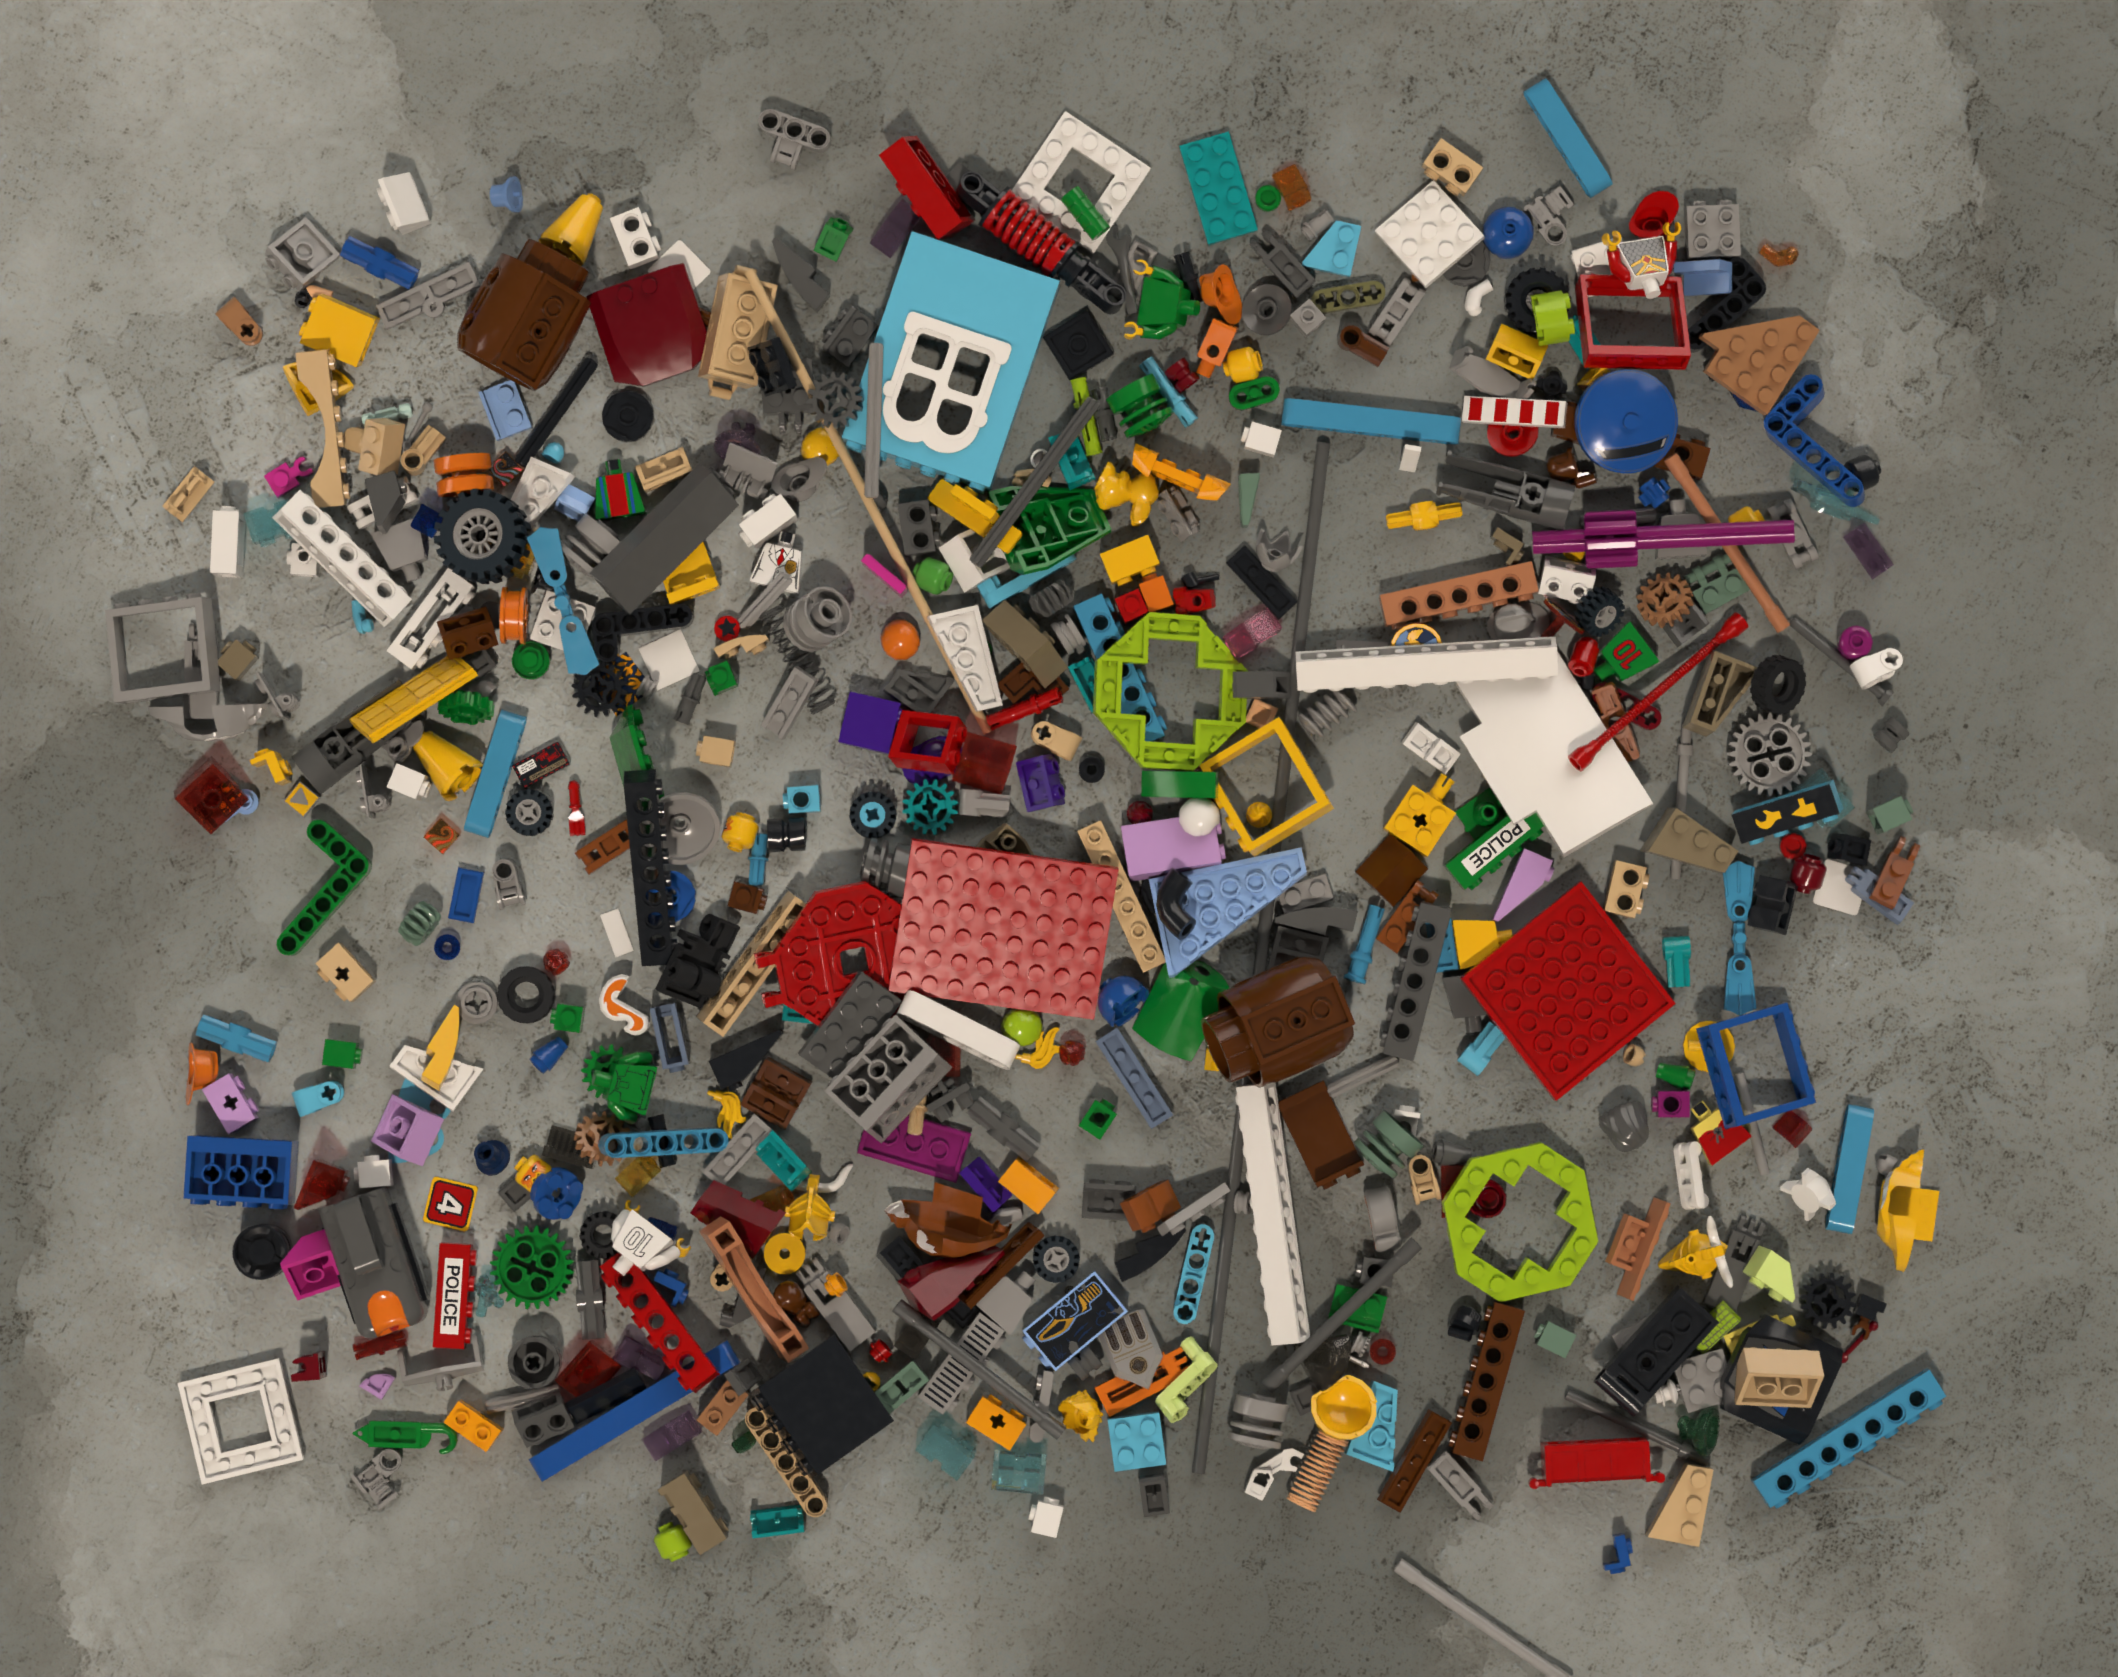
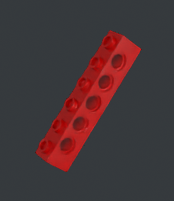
[600,1253,720,1393]

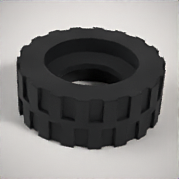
[1750,654,1806,715]
[497,966,556,1024]

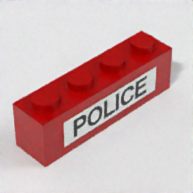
[433,1242,477,1349]

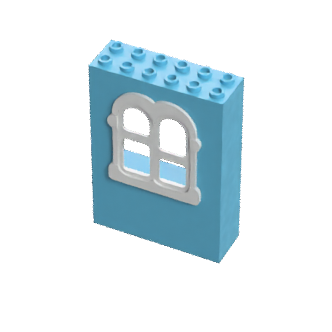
[842,231,1060,494]

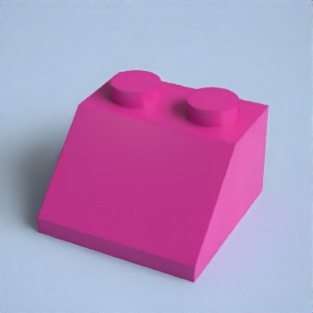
[280,1229,341,1301]

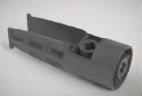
[1436,450,1576,530]
[292,677,425,794]

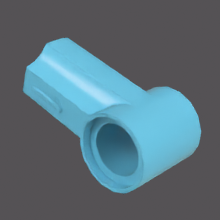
[1457,1021,1505,1076]

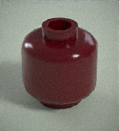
[1789,854,1827,894]

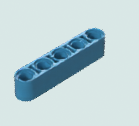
[1523,78,1613,198]
[464,710,527,838]
[1825,1104,1874,1234]
[598,1127,729,1158]

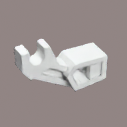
[1244,1448,1304,1501]

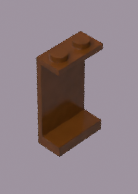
[1278,1080,1364,1190]

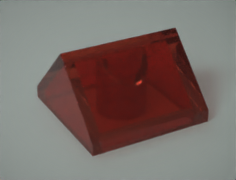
[555,1339,622,1397]

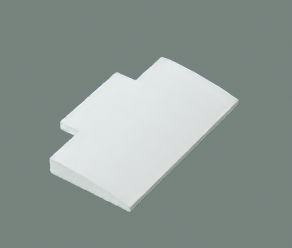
[1455,634,1653,857]

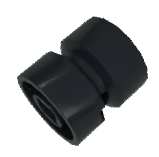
[767,817,806,853]

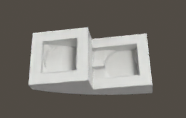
[1401,722,1460,775]

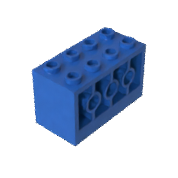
[183,1135,299,1209]

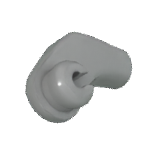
[984,1206,1023,1237]

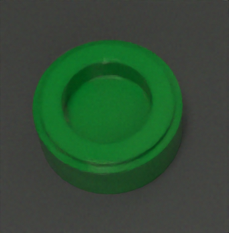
[1255,185,1281,212]

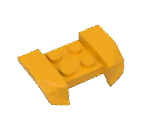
[1132,443,1231,501]

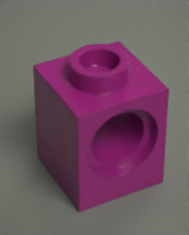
[1651,1091,1690,1117]

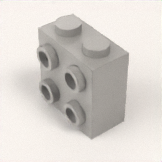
[1684,200,1741,261]

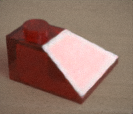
[294,1159,350,1210]

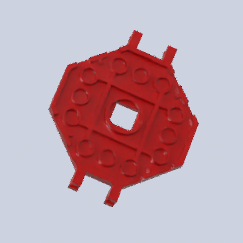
[754,881,905,1026]

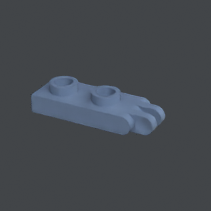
[1845,866,1914,925]

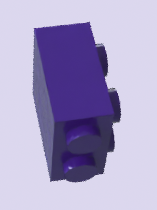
[838,691,903,755]

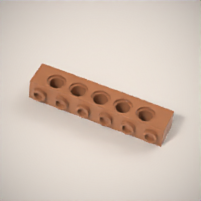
[1379,561,1539,630]

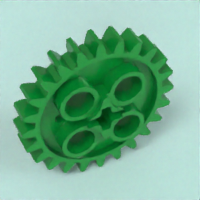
[490,1225,575,1310]

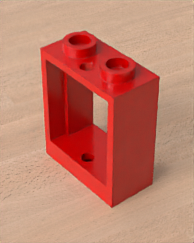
[888,710,967,775]

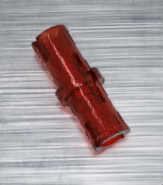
[352,1330,407,1360]

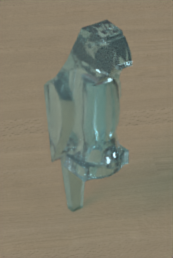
[1791,478,1880,525]

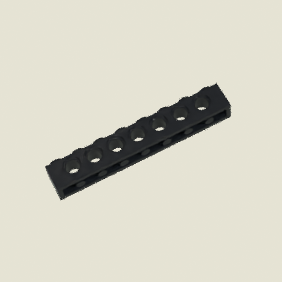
[623,769,678,966]

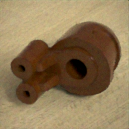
[1547,447,1598,489]
[773,1281,820,1328]

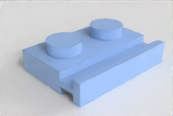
[478,380,532,441]

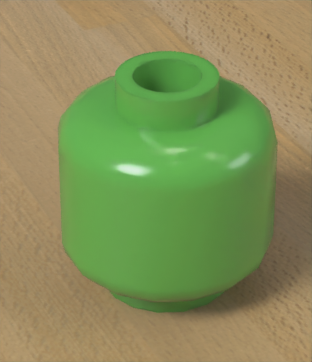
[913,557,953,595]

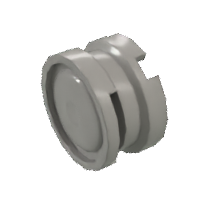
[1050,614,1086,656]

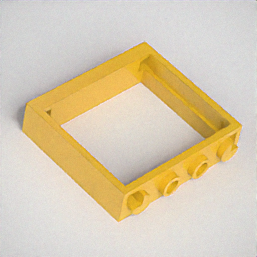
[1199,717,1334,857]

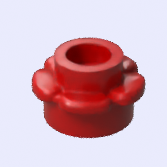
[869,1339,893,1363]

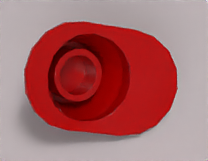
[1629,191,1679,240]

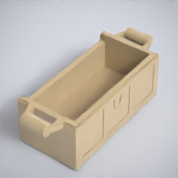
[698,265,778,400]

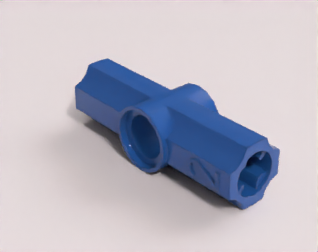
[340,236,420,290]

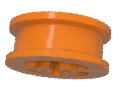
[499,587,529,644]

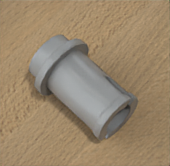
[1301,209,1335,241]

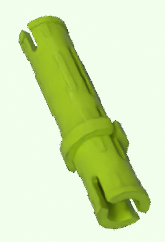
[1070,377,1103,456]

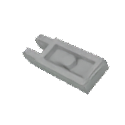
[1029,1369,1054,1443]
[1427,1451,1493,1521]

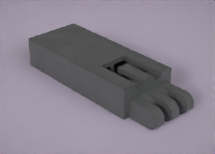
[1703,1214,1766,1313]

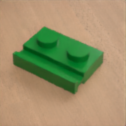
[1328,1284,1387,1333]

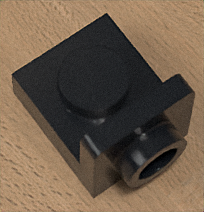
[1827,833,1872,866]

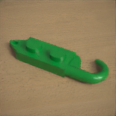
[352,1420,458,1454]

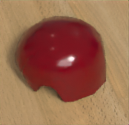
[1470,1179,1507,1218]

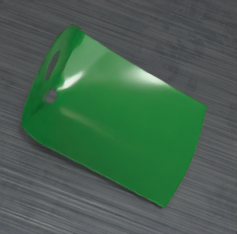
[1132,960,1229,1062]

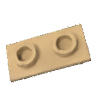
[162,466,215,522]

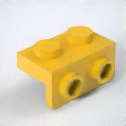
[249,748,293,786]

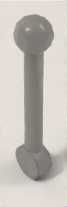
[402,403,432,451]

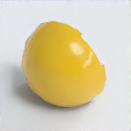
[1311,1375,1377,1440]

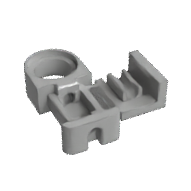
[1524,186,1574,246]
[352,1448,402,1509]

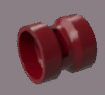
[1164,357,1200,393]

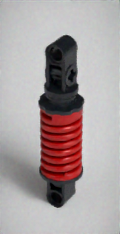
[956,171,1126,314]

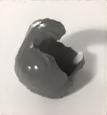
[1598,1101,1649,1152]

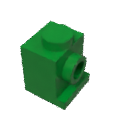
[705,661,739,696]
[1078,1098,1117,1140]

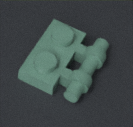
[1683,553,1750,615]

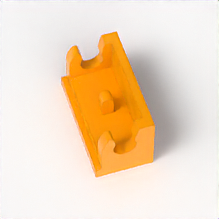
[998,1156,1059,1214]

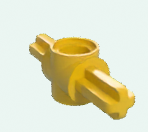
[1386,501,1462,531]

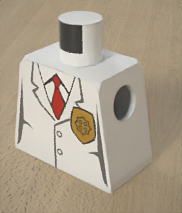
[750,531,802,595]

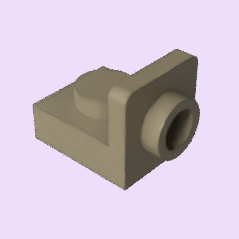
[1491,527,1524,567]

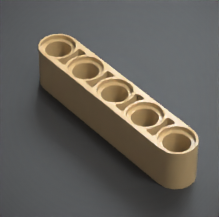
[745,1406,828,1517]

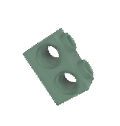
[1866,796,1913,835]
[875,1359,930,1414]

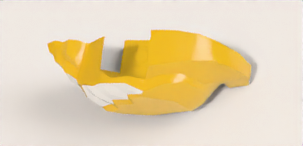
[1877,1149,1939,1272]

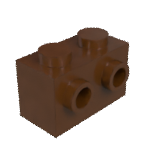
[437,606,499,660]

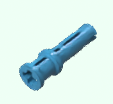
[1343,904,1385,985]

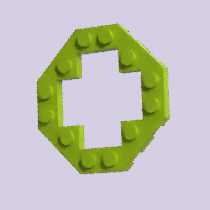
[1093,612,1248,771]
[1441,1142,1598,1302]

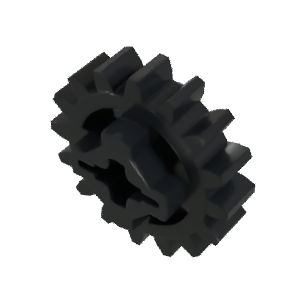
[572,661,628,718]
[1799,1272,1857,1329]

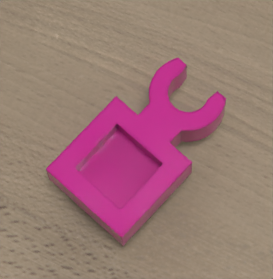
[264,457,314,499]

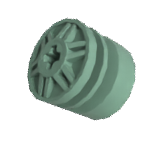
[1354,1110,1424,1179]

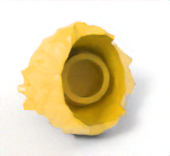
[1058,1390,1103,1442]

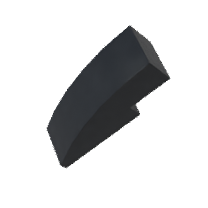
[1114,1228,1186,1282]

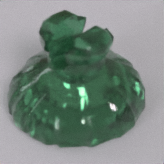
[1677,1407,1720,1456]

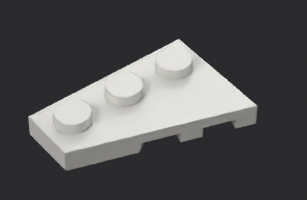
[390,1045,484,1112]

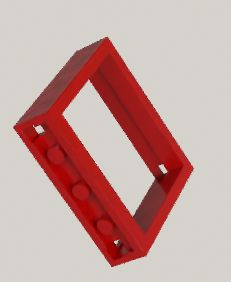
[1575,273,1691,370]

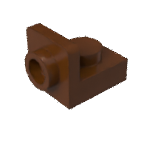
[728,881,768,915]

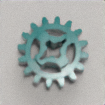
[902,779,958,835]

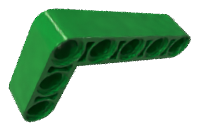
[276,820,372,956]

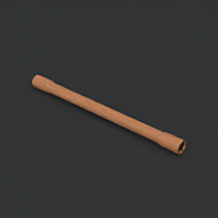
[1664,452,1790,633]

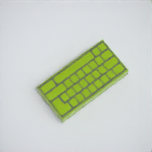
[1696,1300,1741,1354]

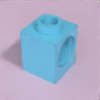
[783,785,821,814]

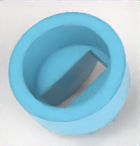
[542,442,564,464]

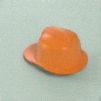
[1199,264,1242,325]
[186,1042,218,1105]

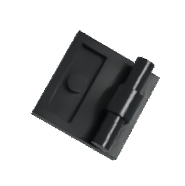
[748,337,797,397]

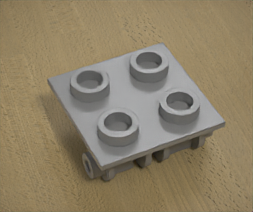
[719,442,778,500]
[255,672,300,721]
[356,765,391,819]

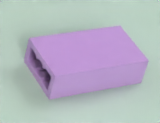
[1121,817,1226,882]

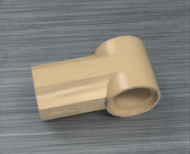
[401,425,446,476]

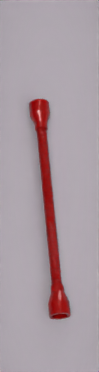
[1568,612,1748,772]

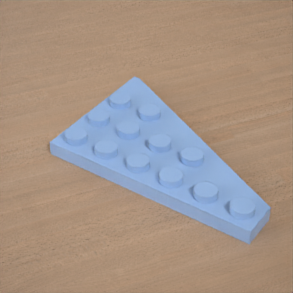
[1149,847,1307,978]

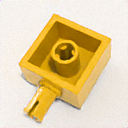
[1383,773,1456,857]

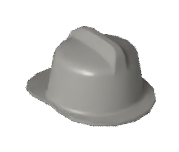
[772,457,827,502]
[1487,603,1549,640]

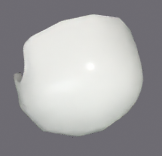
[1179,798,1220,837]

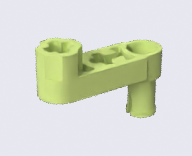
[1155,1336,1218,1423]

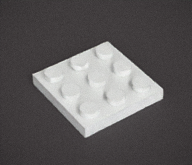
[1375,180,1485,288]

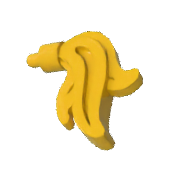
[1015,1027,1062,1069]
[707,1090,746,1139]

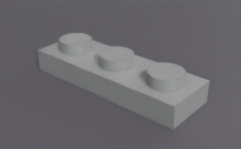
[702,1114,774,1185]
[1157,1182,1230,1236]

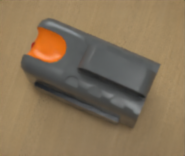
[318,1187,429,1339]

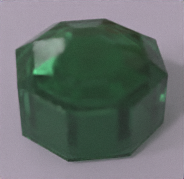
[731,1430,757,1453]

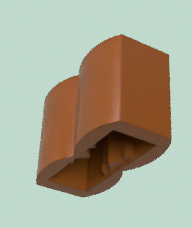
[1120,1179,1181,1233]

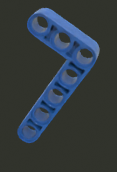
[1764,374,1865,507]

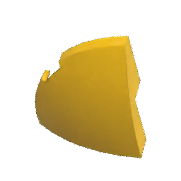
[283,362,354,416]

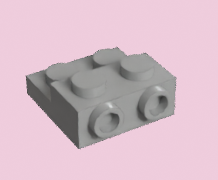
[265,217,340,292]

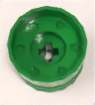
[1106,374,1174,439]

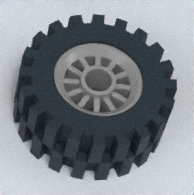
[434,489,532,584]

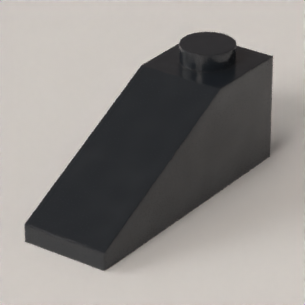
[709,1029,783,1092]

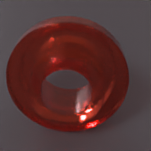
[1370,1338,1396,1365]

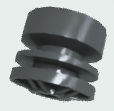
[860,837,911,899]

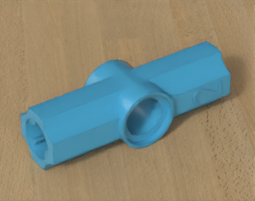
[196,1015,277,1062]

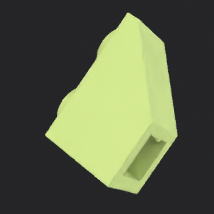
[1743,1246,1795,1303]

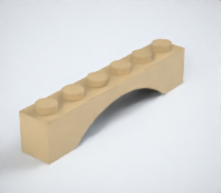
[295,349,350,508]

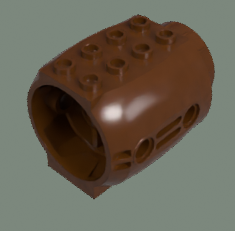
[457,239,592,391]
[1201,957,1355,1088]

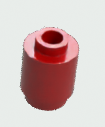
[1568,637,1599,677]

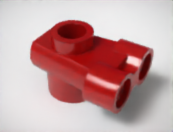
[1173,587,1216,615]

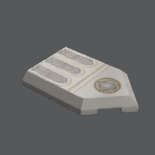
[1099,1309,1163,1390]

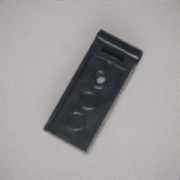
[1594,1285,1719,1417]

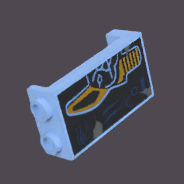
[1022,1270,1128,1371]

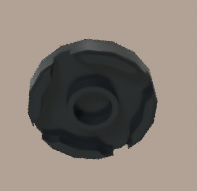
[602,390,654,443]

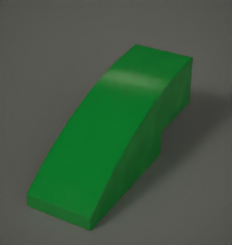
[1141,771,1218,798]

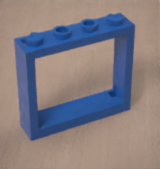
[1696,1003,1816,1129]

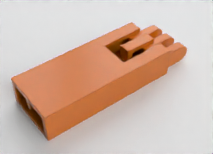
[1094,1347,1190,1417]

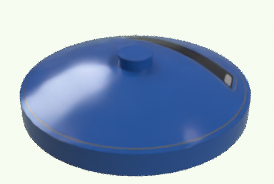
[1574,369,1678,473]

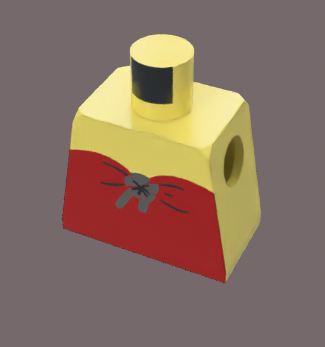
[1690,1100,1752,1166]

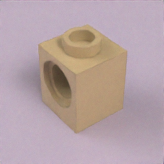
[696,736,736,768]

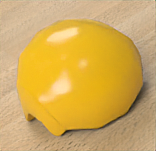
[800,427,839,466]

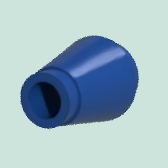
[529,1036,568,1074]

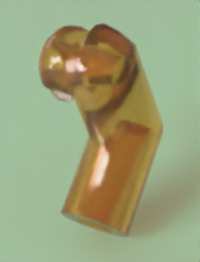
[1758,243,1799,267]

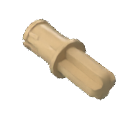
[907,1095,928,1135]

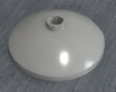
[642,792,720,865]

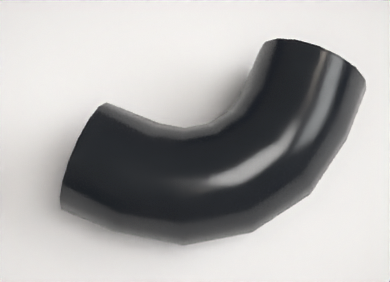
[1156,867,1196,940]

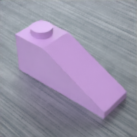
[1492,848,1555,922]

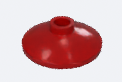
[1487,424,1539,457]

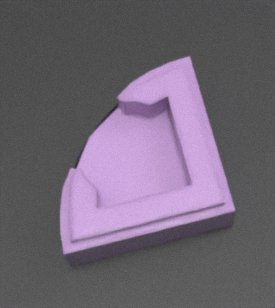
[359,1373,396,1400]

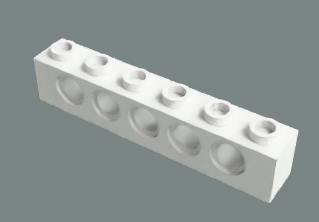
[272,490,412,627]

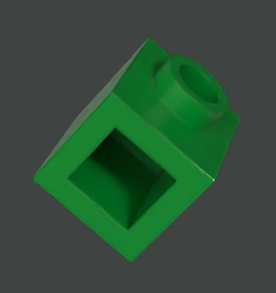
[550,1004,585,1033]

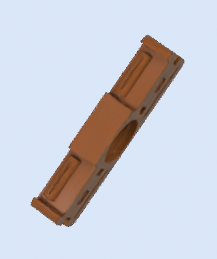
[1592,682,1640,762]

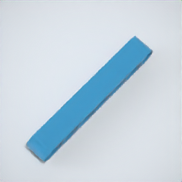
[1281,398,1461,445]

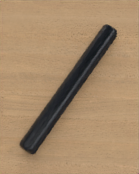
[514,357,598,468]

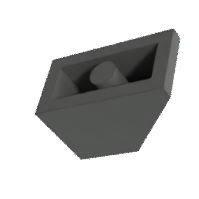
[364,471,407,534]

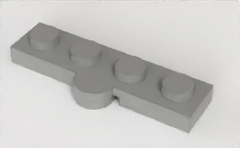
[376,262,481,330]

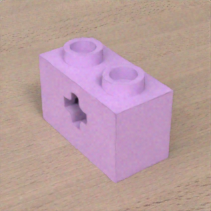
[202,1073,259,1134]

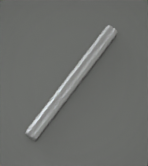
[864,343,883,498]

